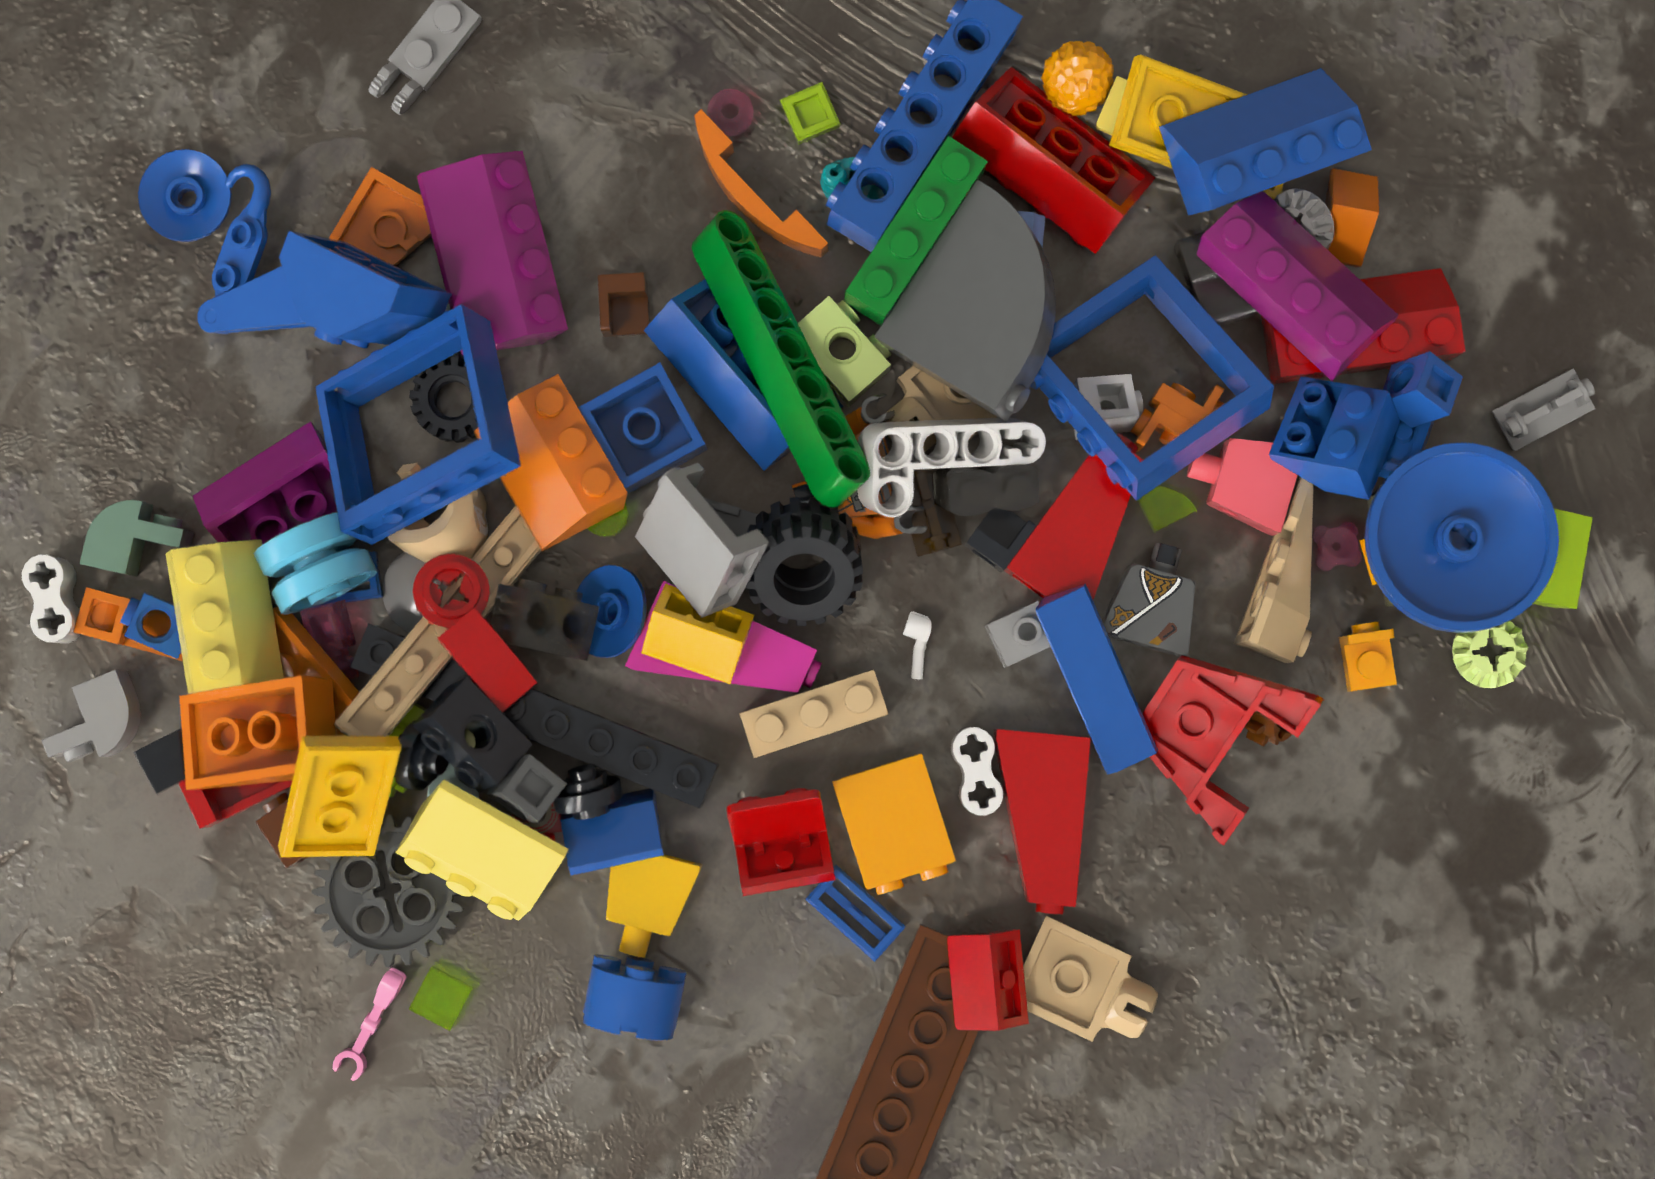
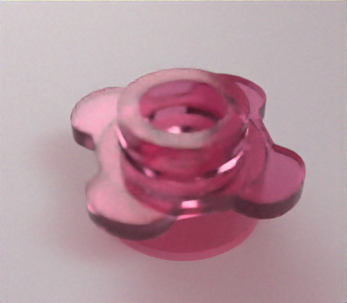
[1312,522,1362,571]

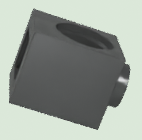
[487,754,567,823]

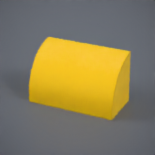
[641,583,754,684]

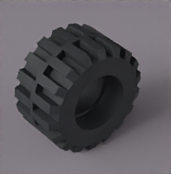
[746,497,863,626]

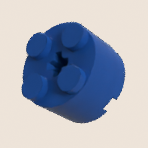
[583,954,687,1040]

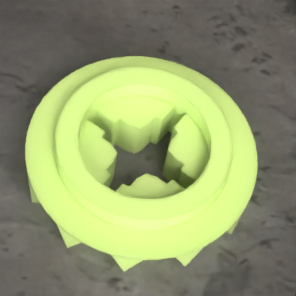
[1452,621,1529,688]

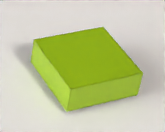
[780,82,840,145]

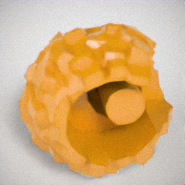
[1041,41,1114,116]

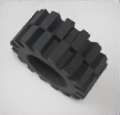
[409,356,478,443]

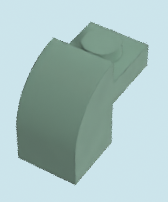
[80,500,194,577]

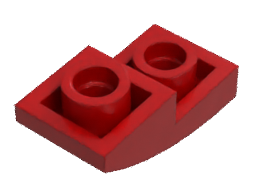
[437,607,537,713]

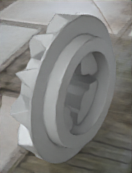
[1274,188,1334,249]

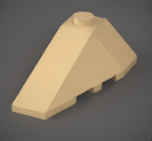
[1234,475,1313,663]

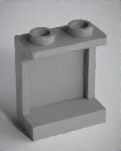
[635,463,769,618]

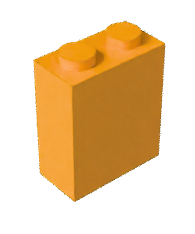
[832,753,956,895]

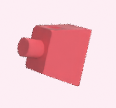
[1187,438,1297,536]

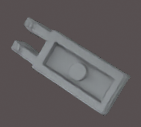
[368,0,482,115]

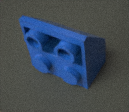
[1269,376,1400,500]

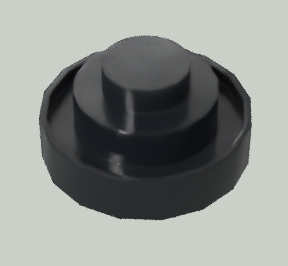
[394,720,449,791]
[553,764,623,820]

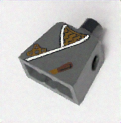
[1102,543,1195,657]

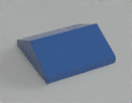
[561,788,664,875]

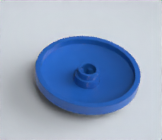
[1365,443,1559,633]

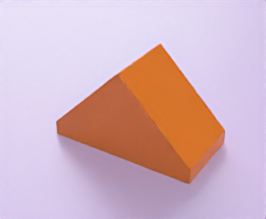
[1325,168,1379,268]

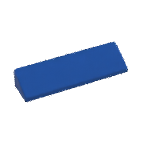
[1036,584,1158,775]

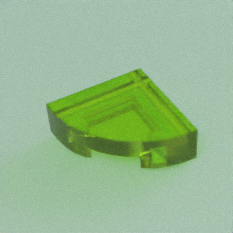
[1137,486,1197,532]

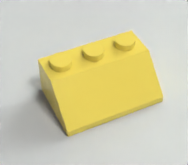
[166,540,284,694]
[395,779,569,921]

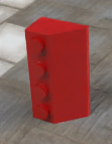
[952,67,1156,254]
[1261,268,1466,384]

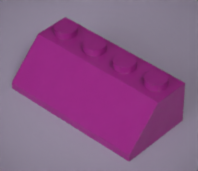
[417,150,568,355]
[1196,191,1399,381]

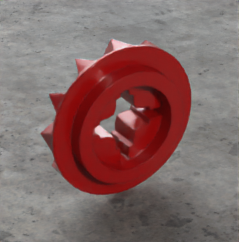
[413,554,490,630]

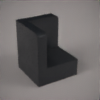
[964,502,1037,573]

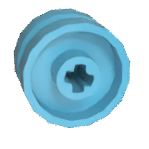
[254,512,378,615]

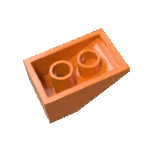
[179,675,337,790]

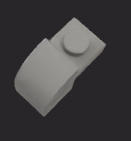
[41,670,141,762]

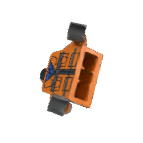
[792,393,927,539]

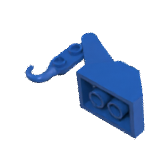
[197,164,452,348]

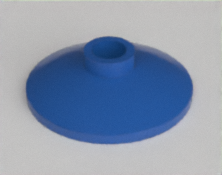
[138,149,232,242]
[571,565,647,658]

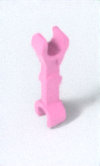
[333,968,407,1081]

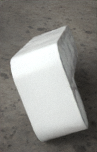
[857,418,1046,518]

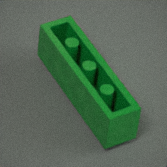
[844,136,988,326]

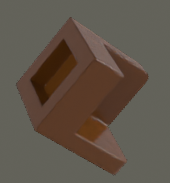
[598,272,650,337]

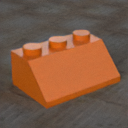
[474,374,628,551]

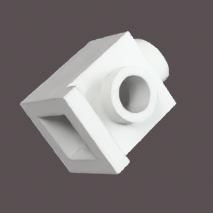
[1074,374,1143,440]

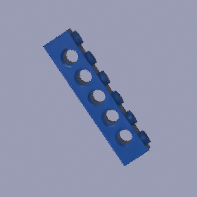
[825,0,1023,252]

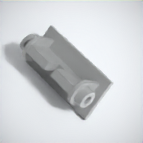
[1492,368,1596,452]

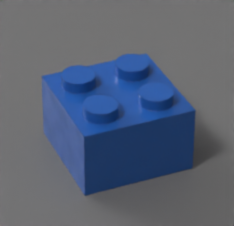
[578,362,708,494]

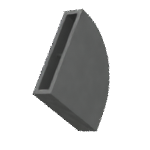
[874,180,1056,422]

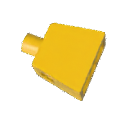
[606,854,702,958]

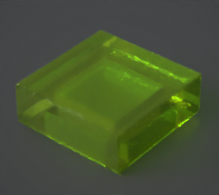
[409,966,473,1031]

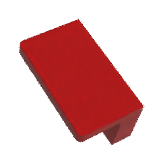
[947,929,1029,1031]

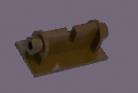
[911,468,962,557]

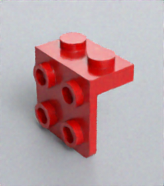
[726,788,836,896]

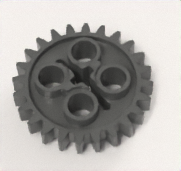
[312,815,465,968]

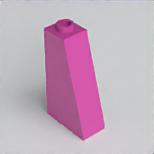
[625,581,822,693]

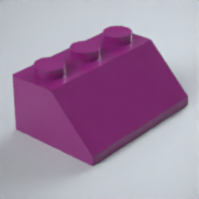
[192,421,337,577]

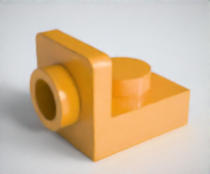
[1339,621,1397,692]

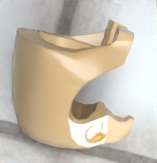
[388,463,488,563]

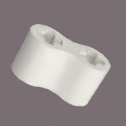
[22,555,82,643]
[951,727,1003,815]

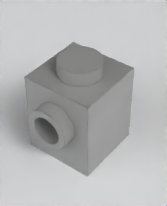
[984,601,1051,668]

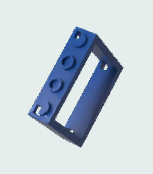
[1030,255,1274,501]
[315,304,521,545]

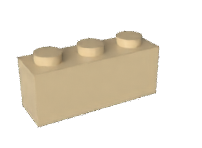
[740,670,888,758]

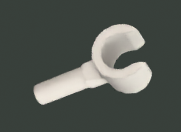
[903,611,932,679]

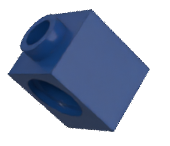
[1383,351,1463,428]
[120,592,181,659]

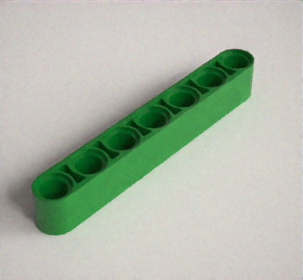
[692,210,870,507]

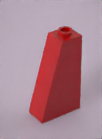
[1004,433,1143,600]
[993,729,1091,914]

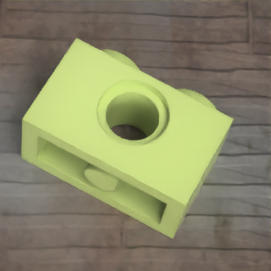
[798,296,891,407]

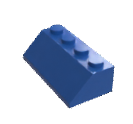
[1159,68,1372,216]
[643,279,844,471]

